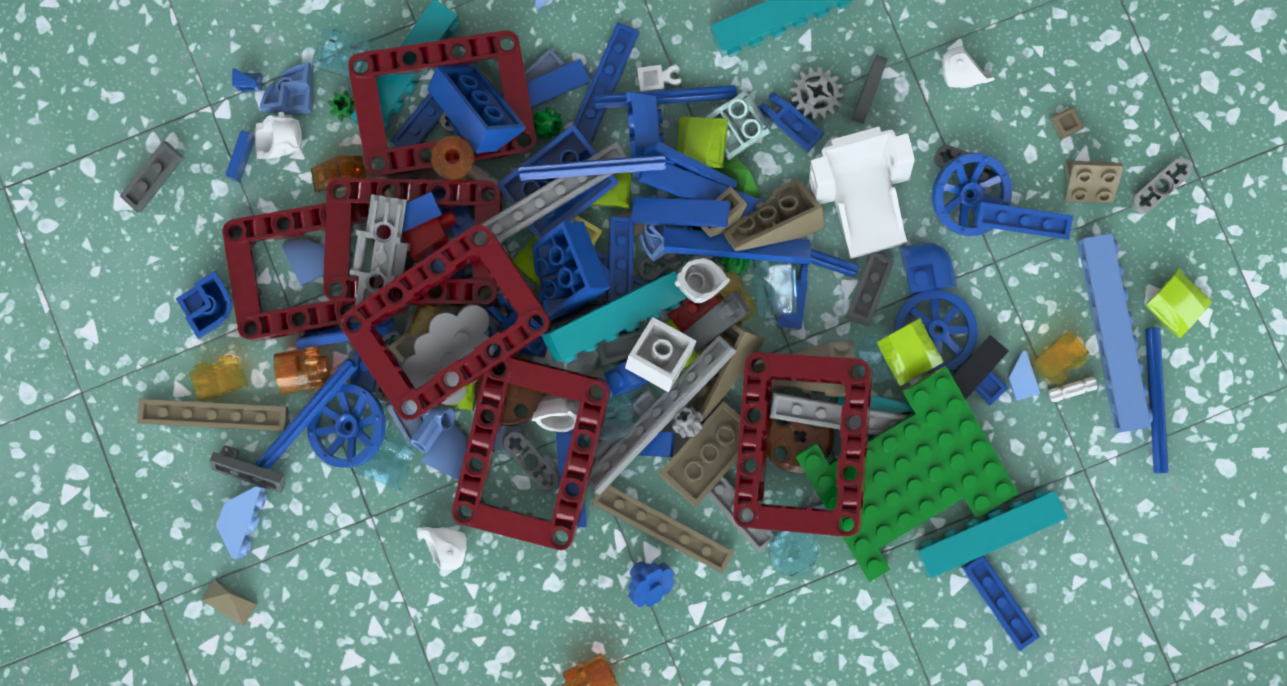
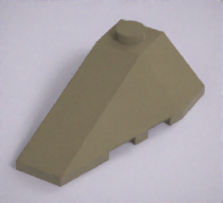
[724,178,824,251]
[687,323,765,419]
[754,340,857,397]

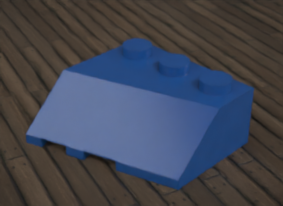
[626,92,664,180]
[531,221,611,323]

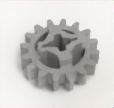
[790,67,844,121]

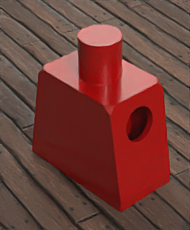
[402,210,458,262]

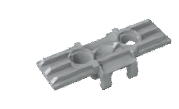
[350,194,411,319]

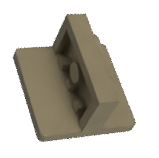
[1064,161,1123,203]

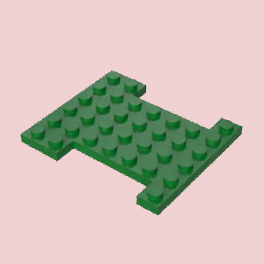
[794,366,1019,582]

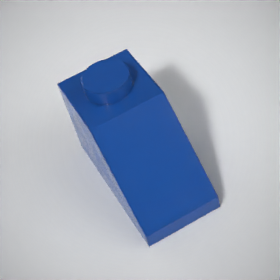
[604,361,649,396]

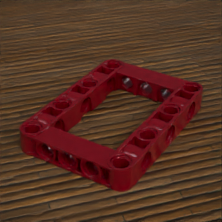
[348,30,536,177]
[323,178,502,307]
[222,195,411,342]
[340,225,551,420]
[733,352,873,537]
[452,354,611,550]

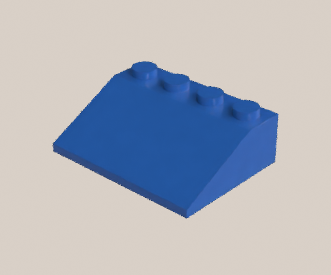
[497,124,619,240]

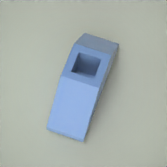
[217,486,267,559]

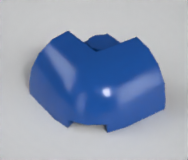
[899,243,957,294]
[176,271,232,339]

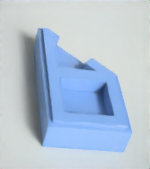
[1008,351,1040,401]

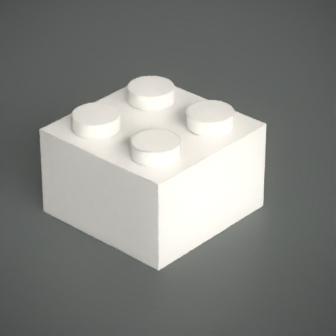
[625,317,696,392]

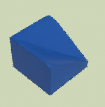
[232,68,262,91]

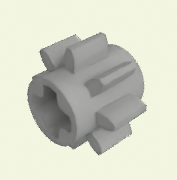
[672,406,704,438]

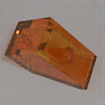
[311,156,366,192]

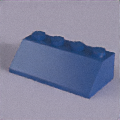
[427,64,526,153]

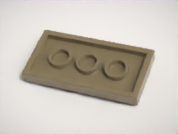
[658,401,741,507]

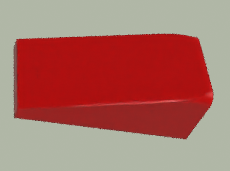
[667,294,722,333]

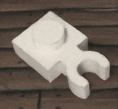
[637,65,681,91]

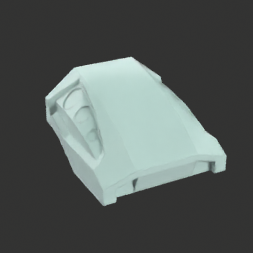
[705,92,772,160]

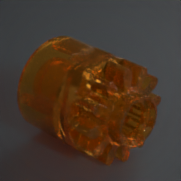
[431,136,474,181]
[274,346,331,395]
[561,652,619,686]

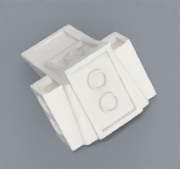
[809,127,915,259]

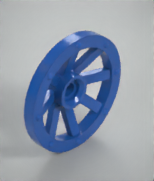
[932,152,1012,236]
[893,290,978,373]
[307,384,386,468]

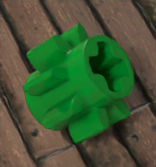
[328,90,355,122]
[533,107,563,139]
[720,257,750,276]

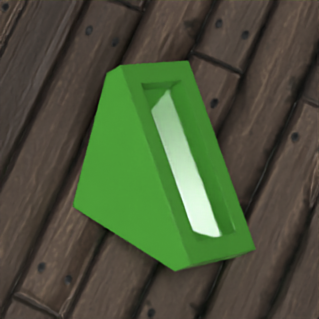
[714,156,760,198]

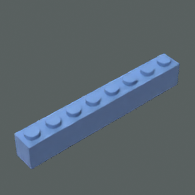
[1077,233,1153,433]

